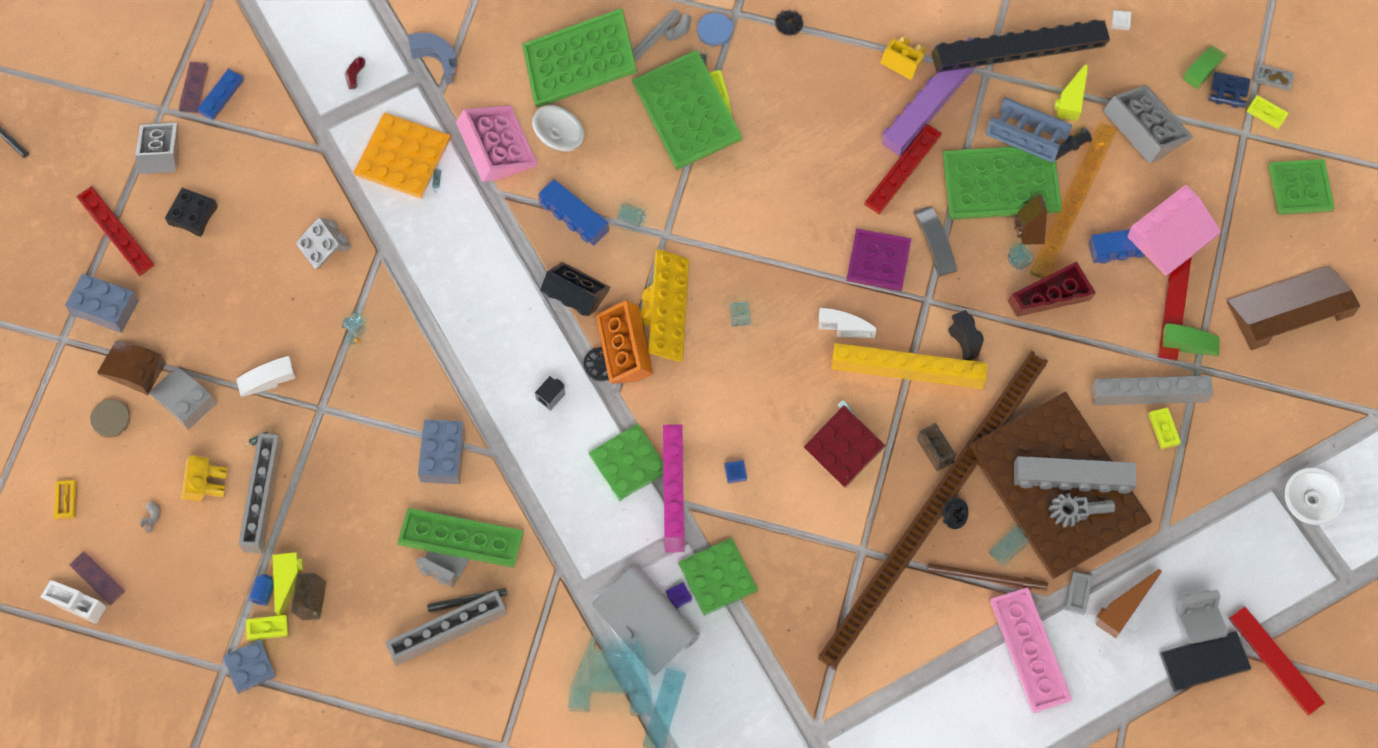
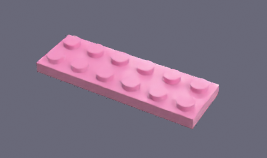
[990,587,1072,714]

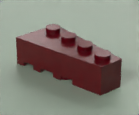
[1008,261,1096,317]

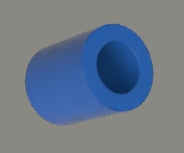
[248,574,274,606]

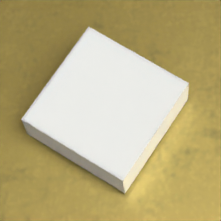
[1111,10,1131,31]

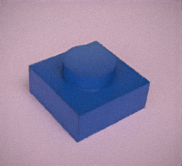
[724,460,747,484]

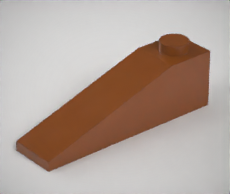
[1096,569,1162,638]

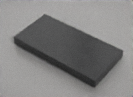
[1160,631,1252,692]

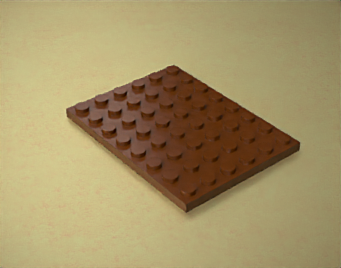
[968,391,1152,580]

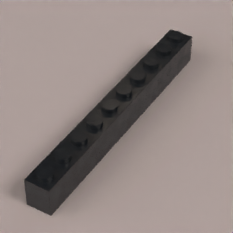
[931,19,1110,73]

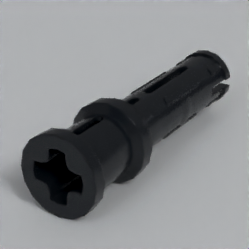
[1055,127,1092,160]

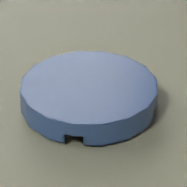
[698,13,733,46]

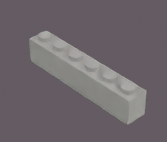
[1091,376,1213,405]
[238,433,283,554]
[1014,456,1136,493]
[385,590,507,666]

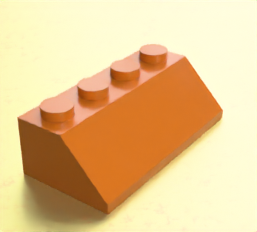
[596,300,654,384]

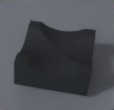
[165,188,218,237]
[948,310,984,361]

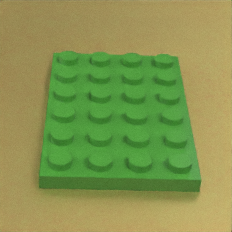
[522,8,638,108]
[632,50,743,171]
[943,147,1062,220]

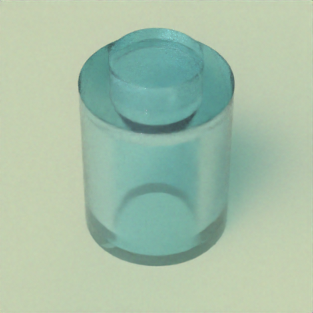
[617,203,647,227]

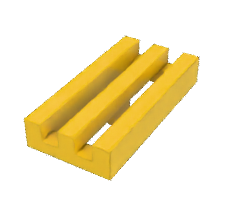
[54,480,77,520]

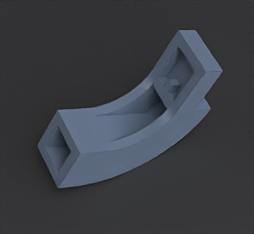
[407,33,458,84]

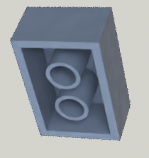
[65,273,139,333]
[418,419,465,484]

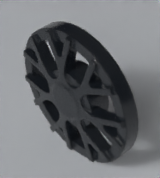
[583,347,609,381]

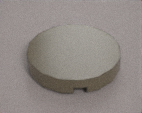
[90,400,130,438]

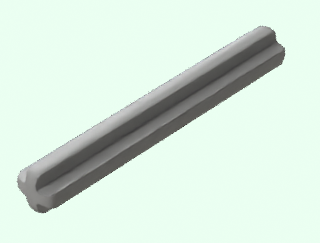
[633,9,680,61]

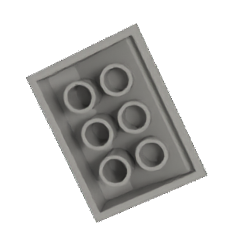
[1103,85,1193,163]

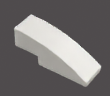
[818,308,876,339]
[236,356,296,397]
[41,580,107,624]

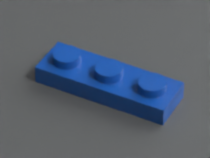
[197,69,244,121]

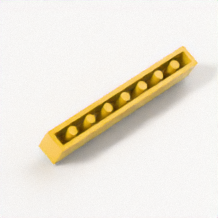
[831,343,988,389]

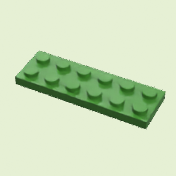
[398,508,523,568]

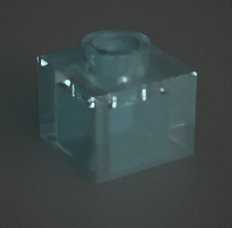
[1008,243,1033,271]
[729,301,751,327]

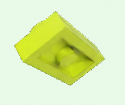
[1246,95,1289,130]
[1148,408,1181,450]
[246,615,289,641]

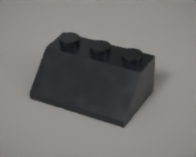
[540,262,611,316]

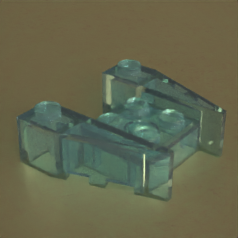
[568,637,653,717]

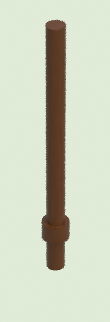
[928,564,1048,591]

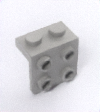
[297,217,351,269]
[416,551,470,587]
[1176,590,1228,643]

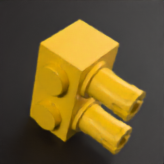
[880,36,926,80]
[181,455,227,502]

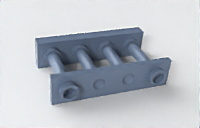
[985,97,1072,163]

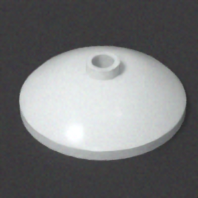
[532,105,584,151]
[1284,468,1345,525]

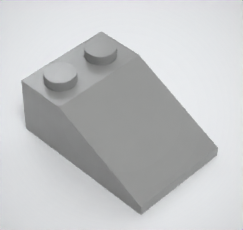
[135,123,178,174]
[149,367,216,430]

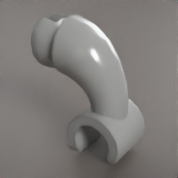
[140,501,160,533]

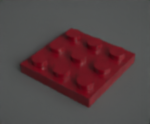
[804,405,886,488]

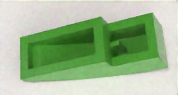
[1183,45,1227,89]
[1163,323,1220,356]

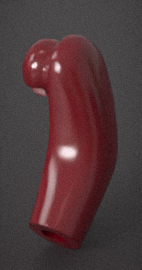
[345,56,366,90]

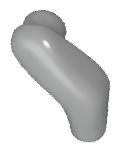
[664,14,691,41]

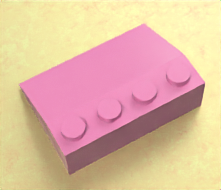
[456,105,538,182]
[1127,185,1221,276]

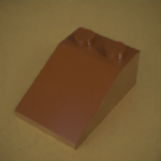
[97,341,166,395]

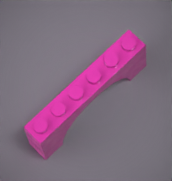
[663,424,685,552]

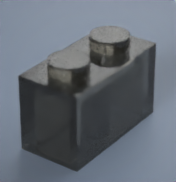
[917,423,956,471]
[291,573,327,620]

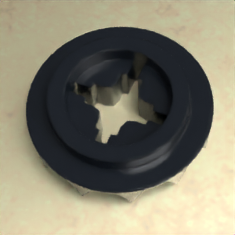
[775,9,804,36]
[941,497,969,529]

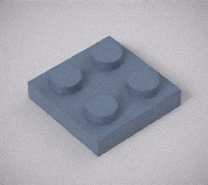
[223,639,276,694]

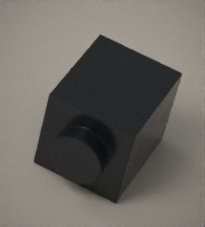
[535,376,565,411]

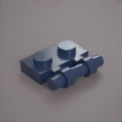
[1209,72,1250,108]

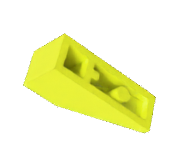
[1054,65,1088,121]
[273,552,304,616]

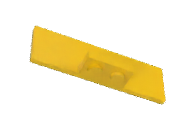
[640,249,689,363]

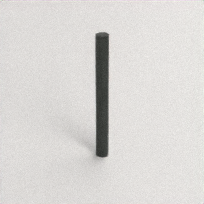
[427,588,508,612]

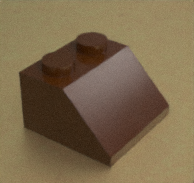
[1014,194,1047,245]

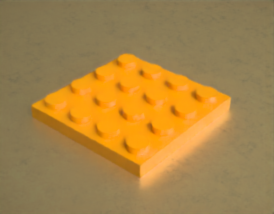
[354,112,451,199]

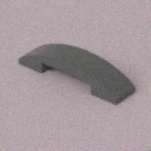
[914,206,957,276]

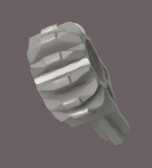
[1049,493,1115,527]

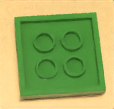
[1268,159,1334,215]
[588,424,663,502]
[678,538,758,616]

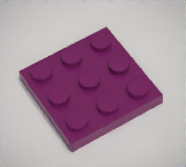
[846,229,911,291]

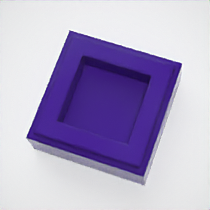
[665,582,692,608]

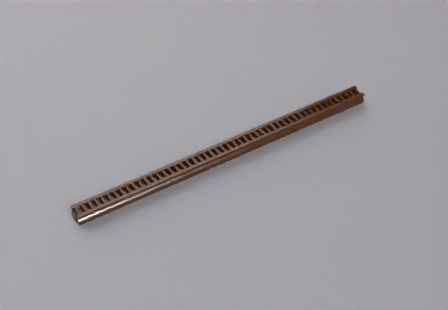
[818,351,1048,670]

